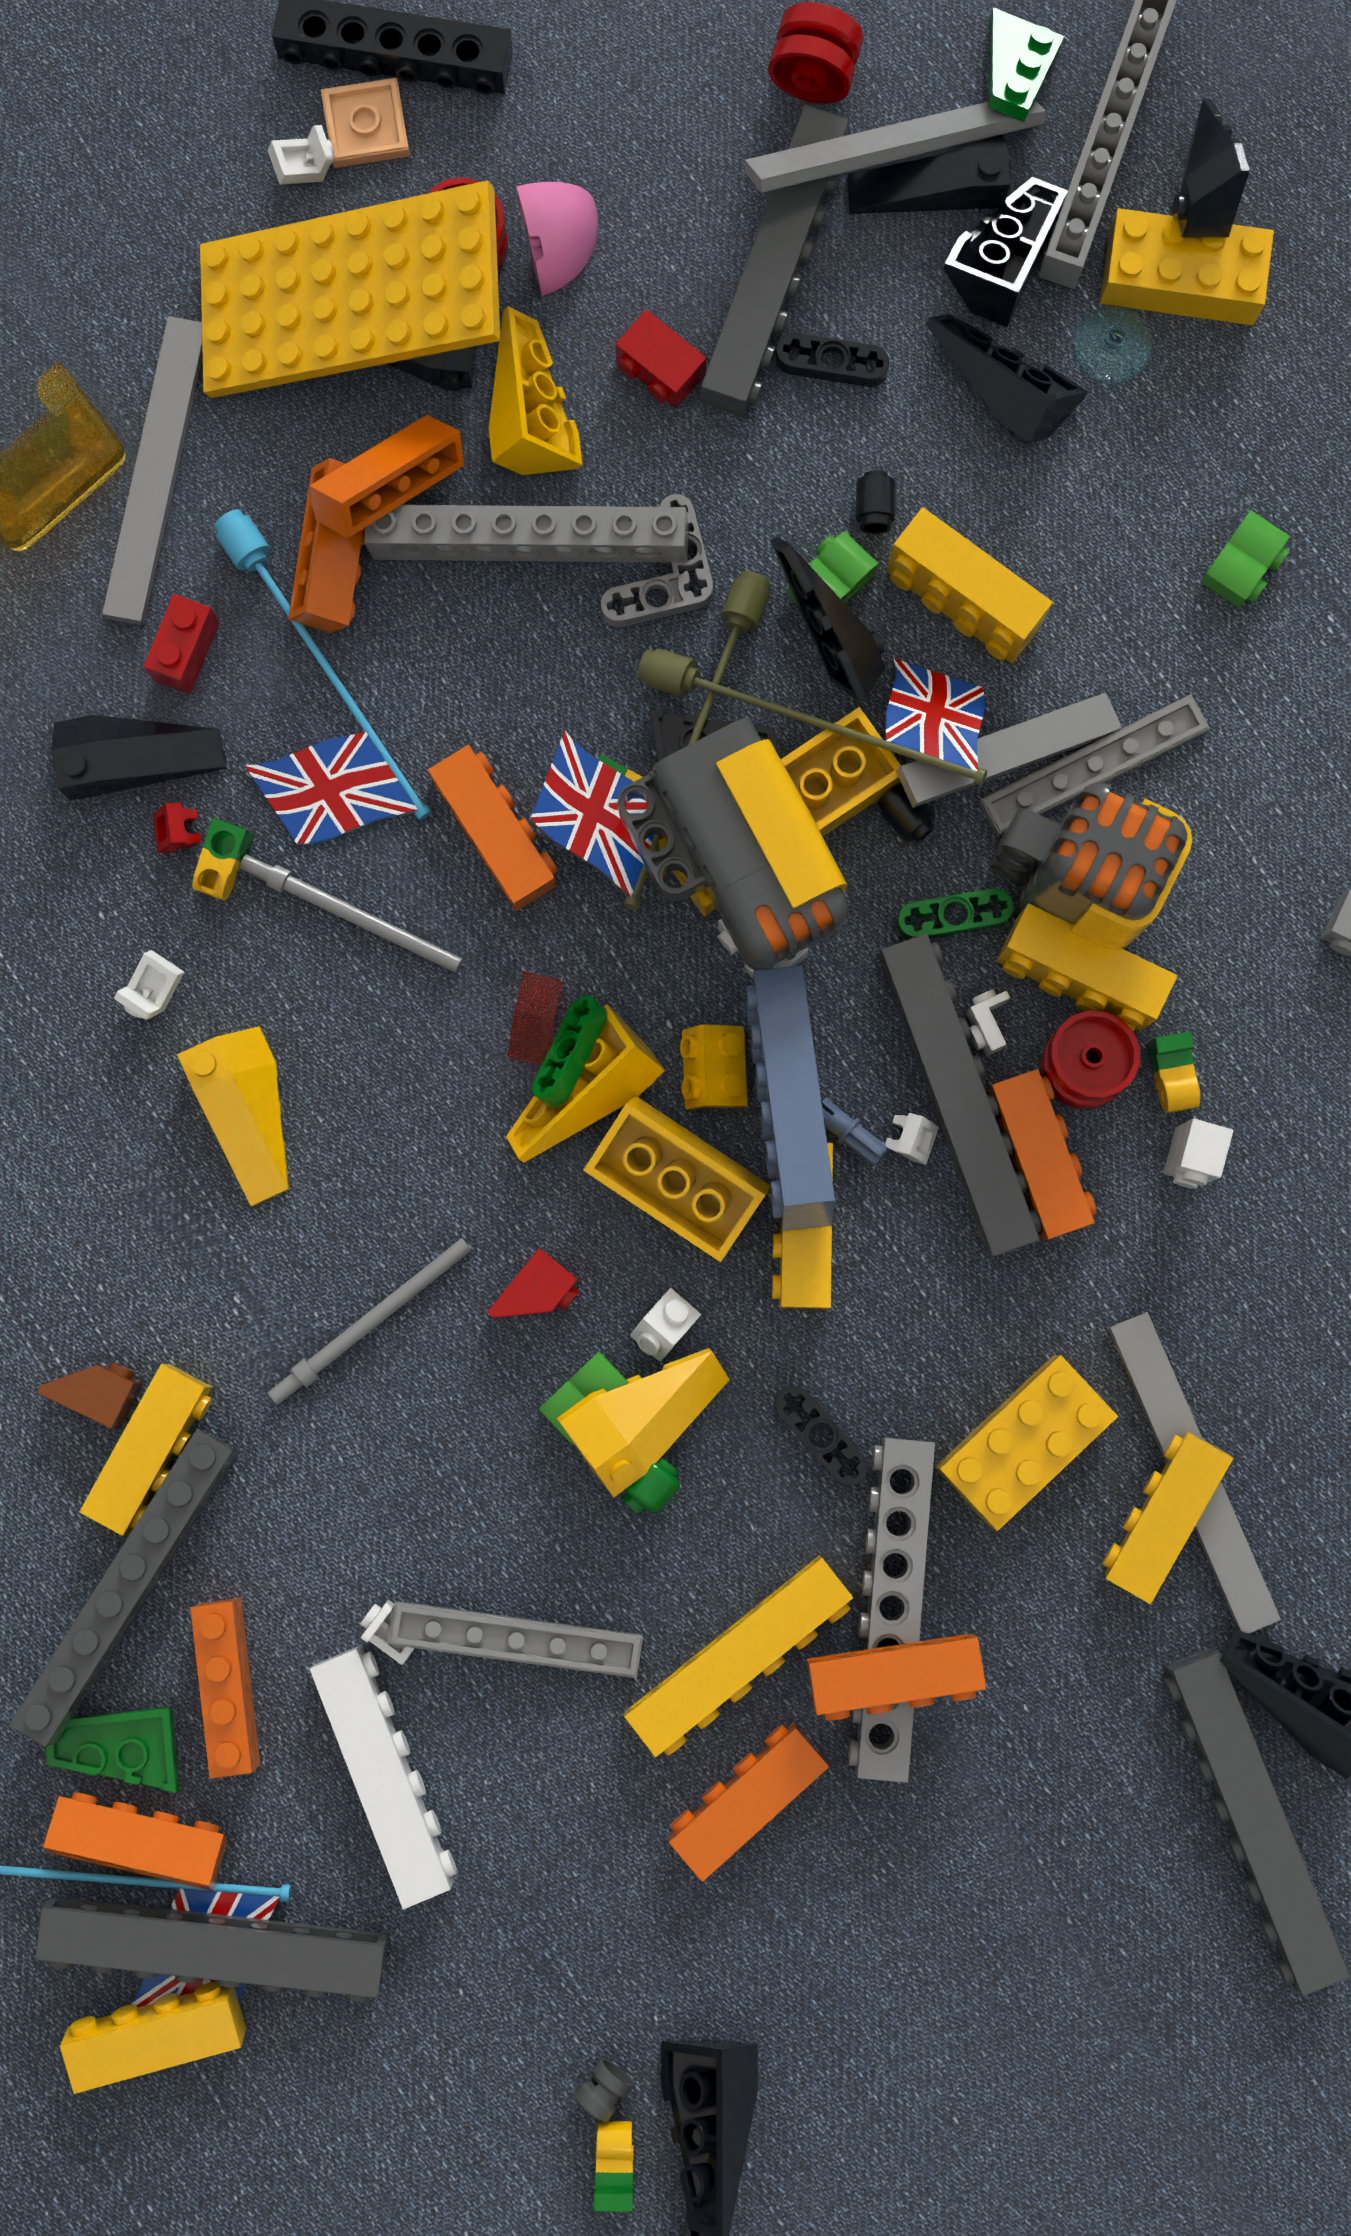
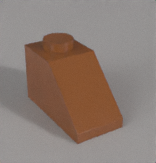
[37,1361,142,1429]

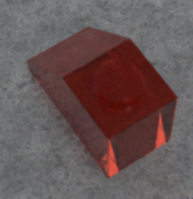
[508,971,565,1065]

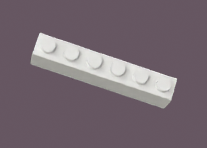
[310,1645,457,1910]

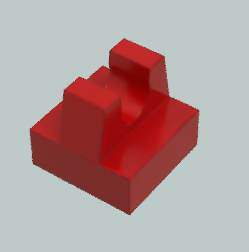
[153,803,201,853]

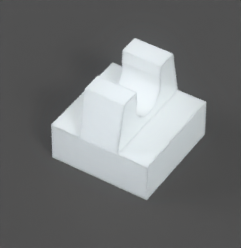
[885,1113,939,1165]

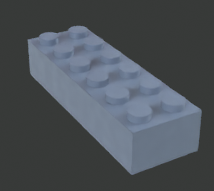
[745,965,835,1231]

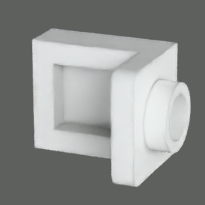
[268,125,334,185]
[114,950,184,1020]
[966,989,1010,1057]
[630,1287,701,1361]
[360,1600,414,1665]

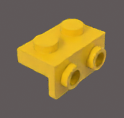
[680,1024,748,1110]

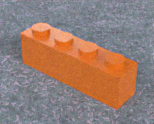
[309,415,464,538]
[288,458,365,633]
[428,744,558,911]
[987,1069,1097,1242]
[190,1597,260,1779]
[807,1633,986,1721]
[669,1722,829,1882]
[43,1792,228,1891]

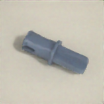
[821,1098,887,1165]

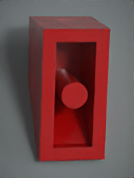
[487,1248,580,1319]

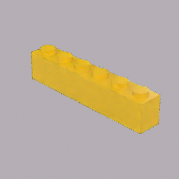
[624,1555,853,1758]

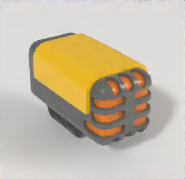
[617,718,848,970]
[989,782,1192,949]

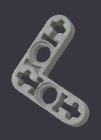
[601,494,713,627]

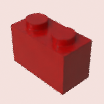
[615,309,706,409]
[143,594,219,694]

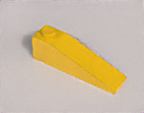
[488,306,583,475]
[506,1004,665,1163]
[177,1026,289,1207]
[557,1348,730,1498]

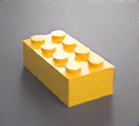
[1099,208,1274,326]
[886,507,1053,664]
[996,903,1178,1032]
[583,1095,771,1262]
[935,1355,1119,1531]

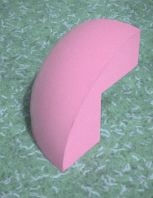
[516,182,598,296]

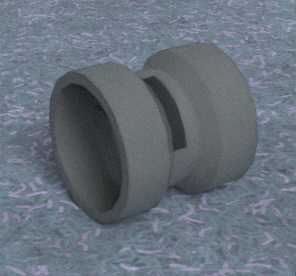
[575,2058,634,2122]

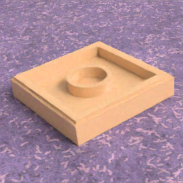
[321,78,410,168]

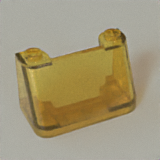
[0,361,126,551]

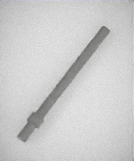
[239,854,463,973]
[268,1238,472,1405]

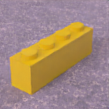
[772,1143,833,1309]
[79,1363,212,1536]
[1102,1430,1234,1605]
[60,1982,246,2094]

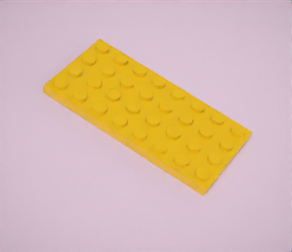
[200,180,500,398]

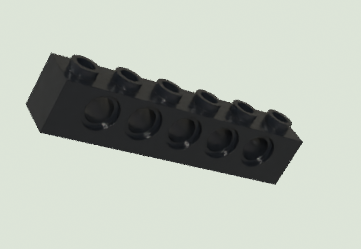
[272,0,513,94]

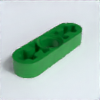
[896,888,1014,940]
[532,995,607,1108]

